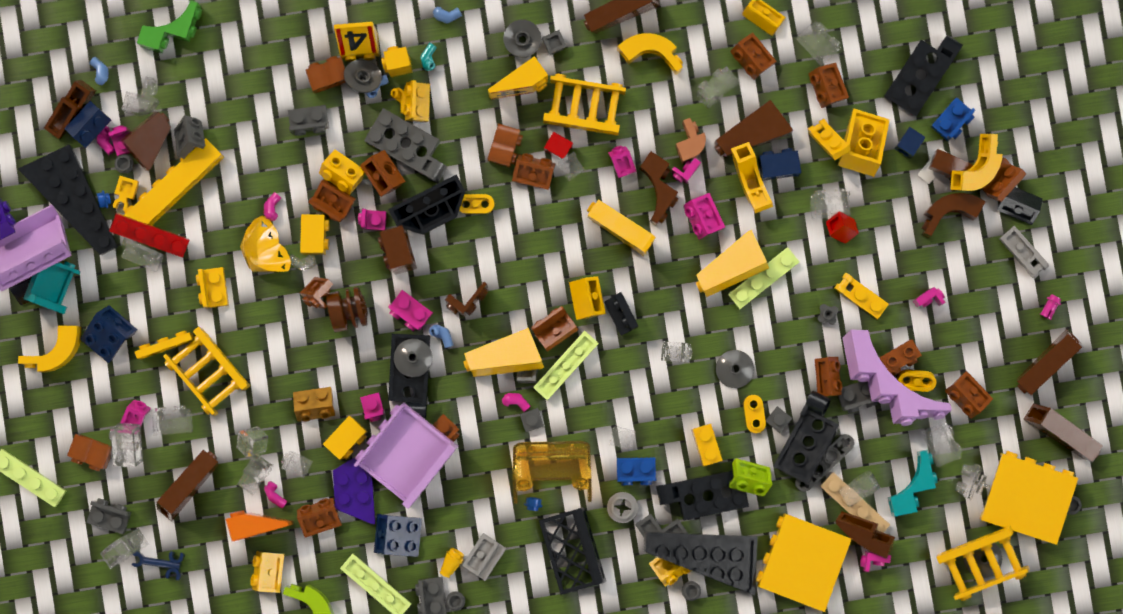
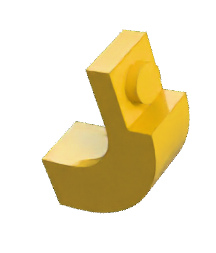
[617,33,683,75]
[950,134,1003,191]
[731,142,773,213]
[18,326,82,372]

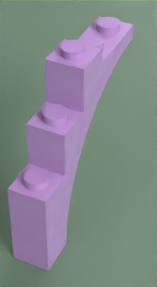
[843,330,952,426]

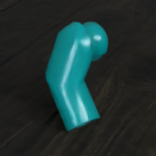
[420,42,437,71]

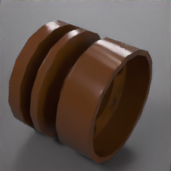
[326,286,368,333]

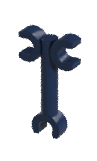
[132,551,185,580]

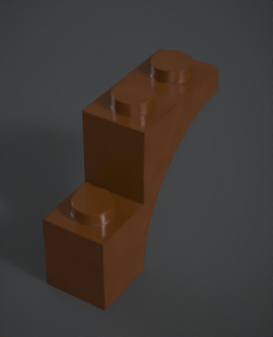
[639,151,679,226]

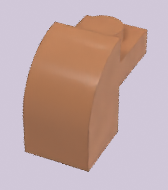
[675,118,706,164]

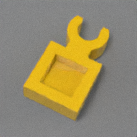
[113,176,139,211]

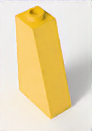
[587,200,656,257]
[696,230,769,297]
[463,328,544,377]

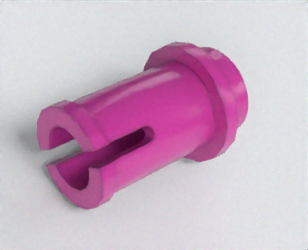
[1040,294,1061,320]

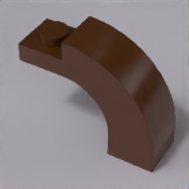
[921,193,986,238]

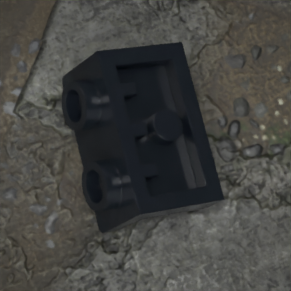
[604,292,638,336]

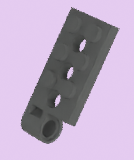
[364,108,447,184]

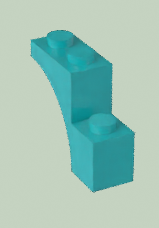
[887,450,938,517]

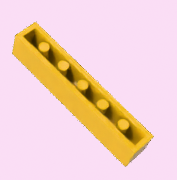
[124,138,225,225]

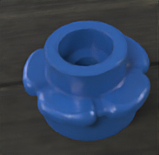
[97,190,111,209]
[524,497,543,511]

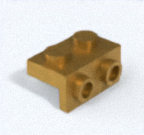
[293,387,335,422]

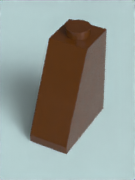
[120,112,171,171]

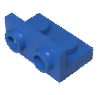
[931,97,976,141]
[617,457,656,485]

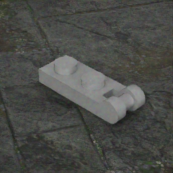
[999,226,1049,279]

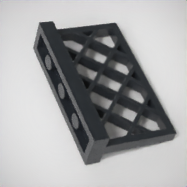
[539,507,606,595]

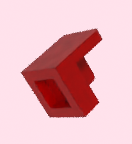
[544,132,573,159]
[826,211,859,244]

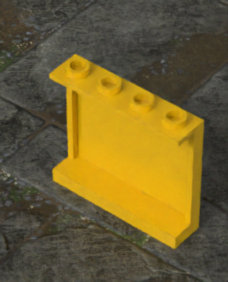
[979,451,1078,545]
[756,513,851,612]

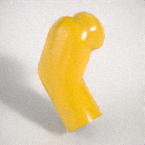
[391,88,406,114]

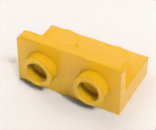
[403,80,430,123]
[196,267,229,309]
[250,551,284,593]
[649,557,691,587]

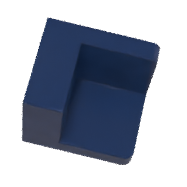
[894,127,925,159]

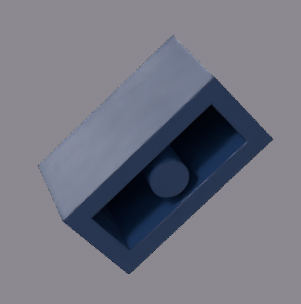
[64,101,111,148]
[758,148,801,181]

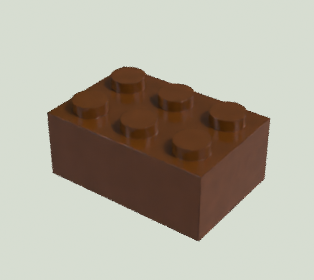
[378,226,417,275]

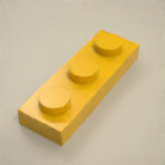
[134,331,194,360]

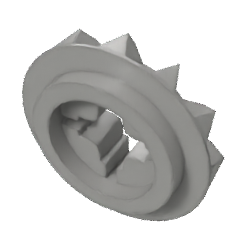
[607,492,638,523]

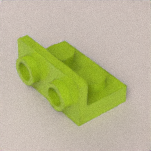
[729,458,772,496]

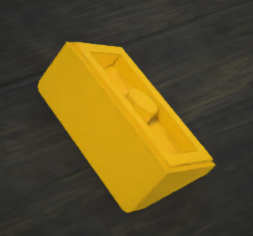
[742,0,786,36]

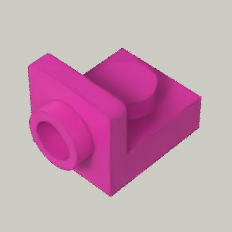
[108,126,130,156]
[608,146,636,178]
[671,158,701,183]
[358,208,387,231]
[913,287,945,307]
[360,392,385,422]
[120,400,151,434]
[860,551,891,572]

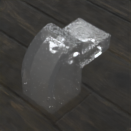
[122,76,160,116]
[237,454,273,495]
[838,470,881,507]
[100,528,149,569]

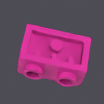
[683,193,725,240]
[388,290,433,331]

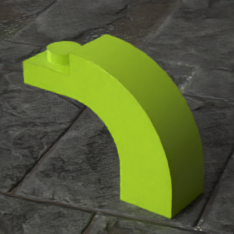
[283,584,334,614]

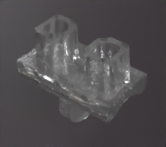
[955,464,990,500]

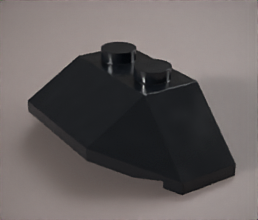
[388,174,465,235]

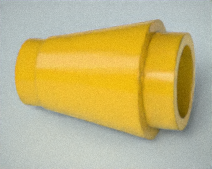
[440,548,464,578]

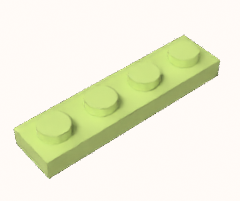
[728,247,799,310]
[533,331,599,401]
[0,449,67,507]
[340,553,412,614]

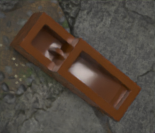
[44,80,96,139]
[928,149,981,191]
[836,511,895,559]

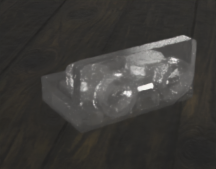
[796,21,841,66]
[810,188,851,219]
[121,238,164,272]
[150,405,193,436]
[922,422,962,467]

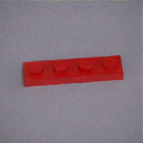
[109,213,190,258]

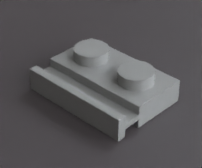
[462,533,506,581]

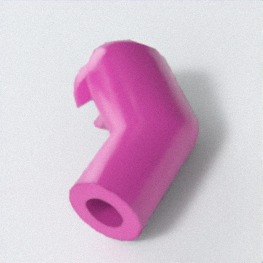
[97,126,115,155]
[264,192,281,221]
[502,393,531,412]
[264,481,287,509]

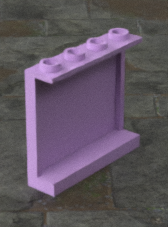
[0,204,71,292]
[354,403,458,509]

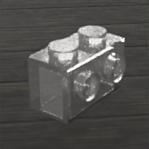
[696,66,739,109]
[109,423,143,467]

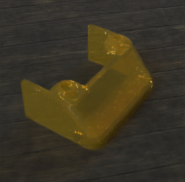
[513,441,592,504]

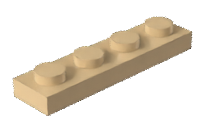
[820,472,890,533]

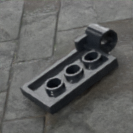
[884,35,963,117]
[388,334,431,420]
[773,390,840,485]
[656,470,749,521]

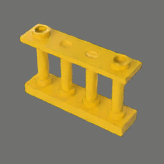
[543,74,626,136]
[163,326,251,416]
[936,526,1029,601]

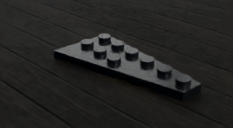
[18,144,118,255]
[643,532,758,595]

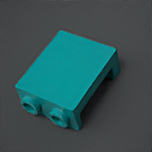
[23,261,81,314]

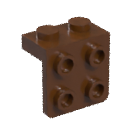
[445,282,488,317]

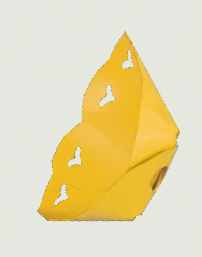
[240,215,291,272]

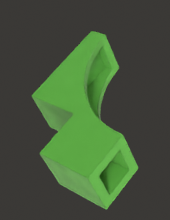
[137,0,202,53]

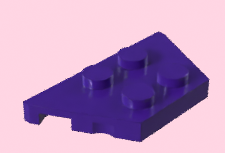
[333,457,376,524]

